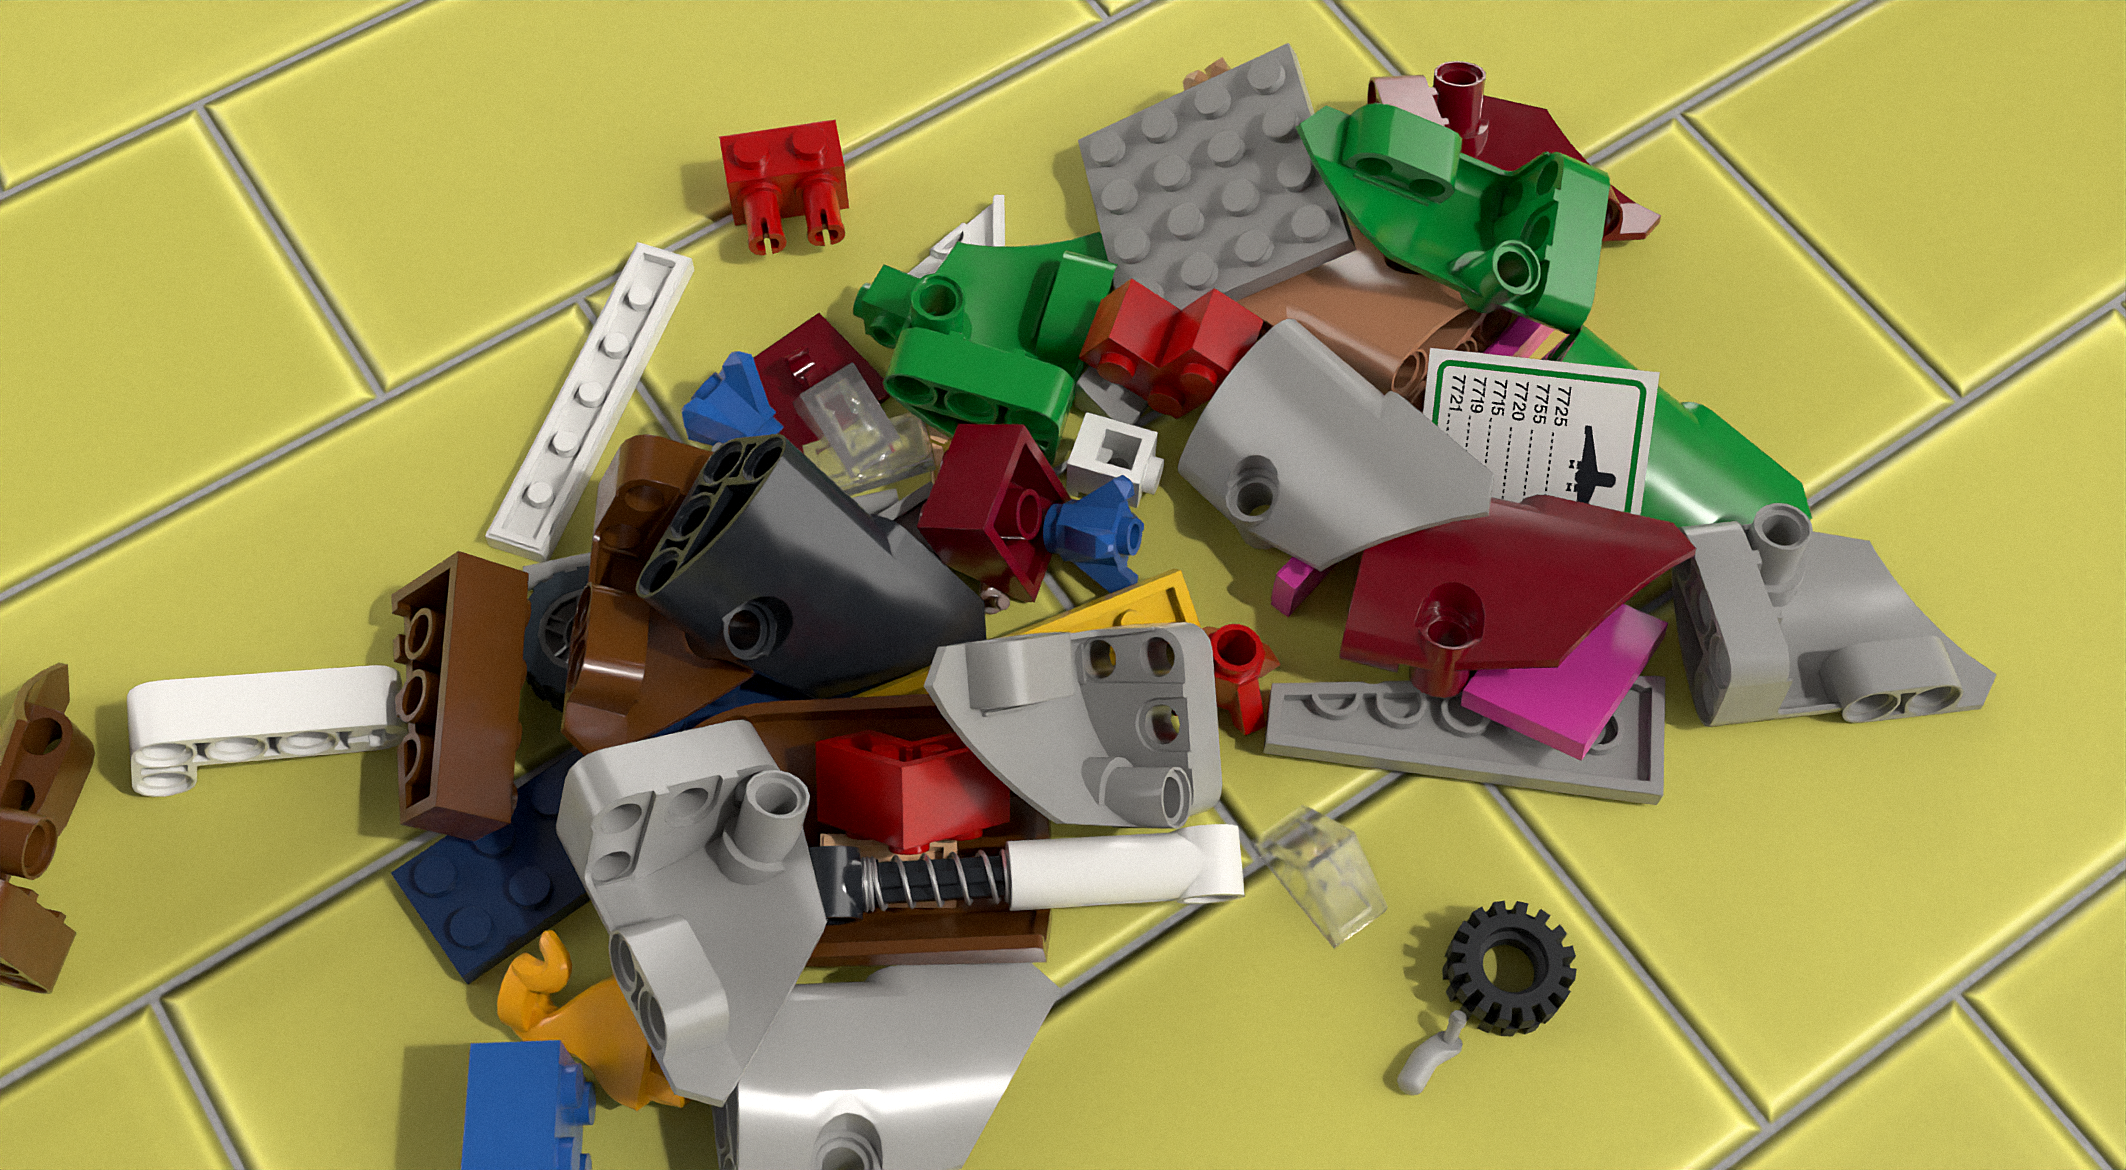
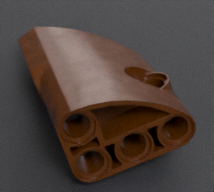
[561,434,757,756]
[0,663,95,994]

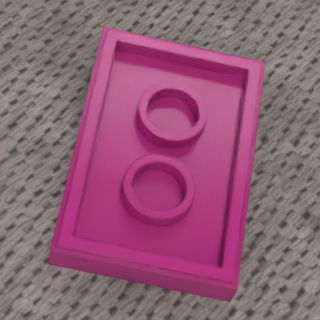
[1461,604,1668,761]

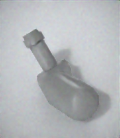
[1397,1010,1467,1096]

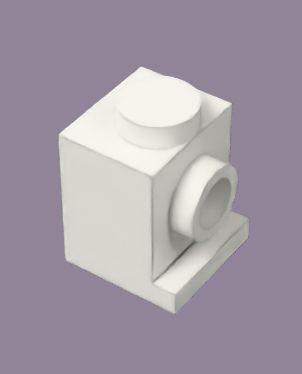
[1066,412,1164,508]

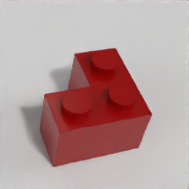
[1078,278,1264,419]
[815,730,1010,855]

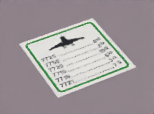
[1423,348,1660,515]

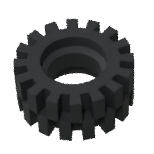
[1442,900,1577,1037]

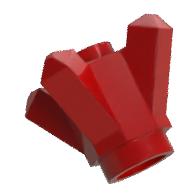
[1171,624,1281,736]

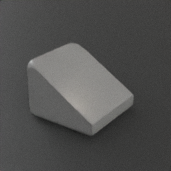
[1075,366,1149,426]

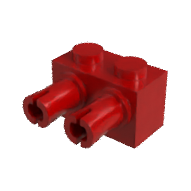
[719,119,849,255]

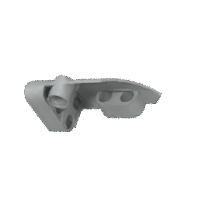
[1178,319,1494,571]
[1672,503,1997,727]
[924,622,1222,829]
[556,720,827,1108]
[711,963,1061,1170]

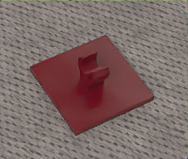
[753,313,891,456]

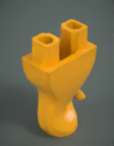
[497,930,693,1111]

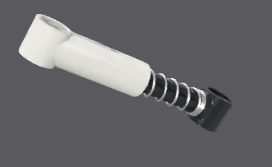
[808,824,1245,926]

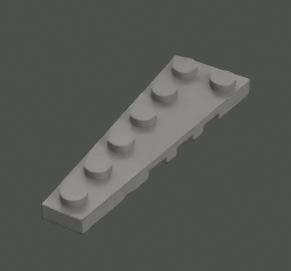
[1263,676,1665,805]

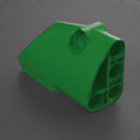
[1296,103,1610,334]
[883,231,1118,466]
[1540,325,1812,527]

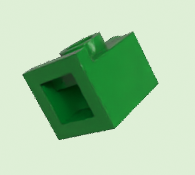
[853,264,946,349]

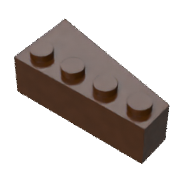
[391,551,531,841]

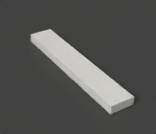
[485,242,694,563]

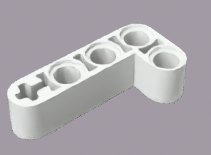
[127,665,408,797]

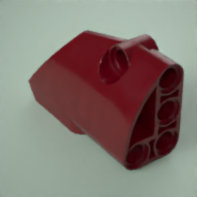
[1367,61,1661,242]
[1339,494,1697,698]

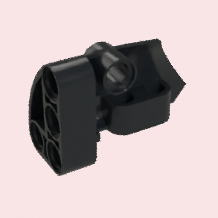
[636,434,987,699]

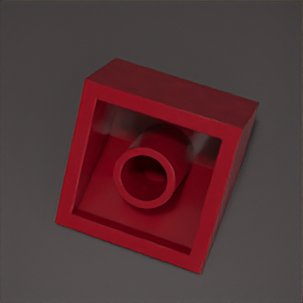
[917,424,1072,603]

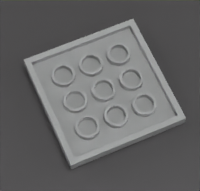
[1078,43,1357,310]

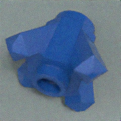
[681,351,784,446]
[1043,475,1144,593]

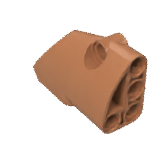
[1235,225,1512,414]

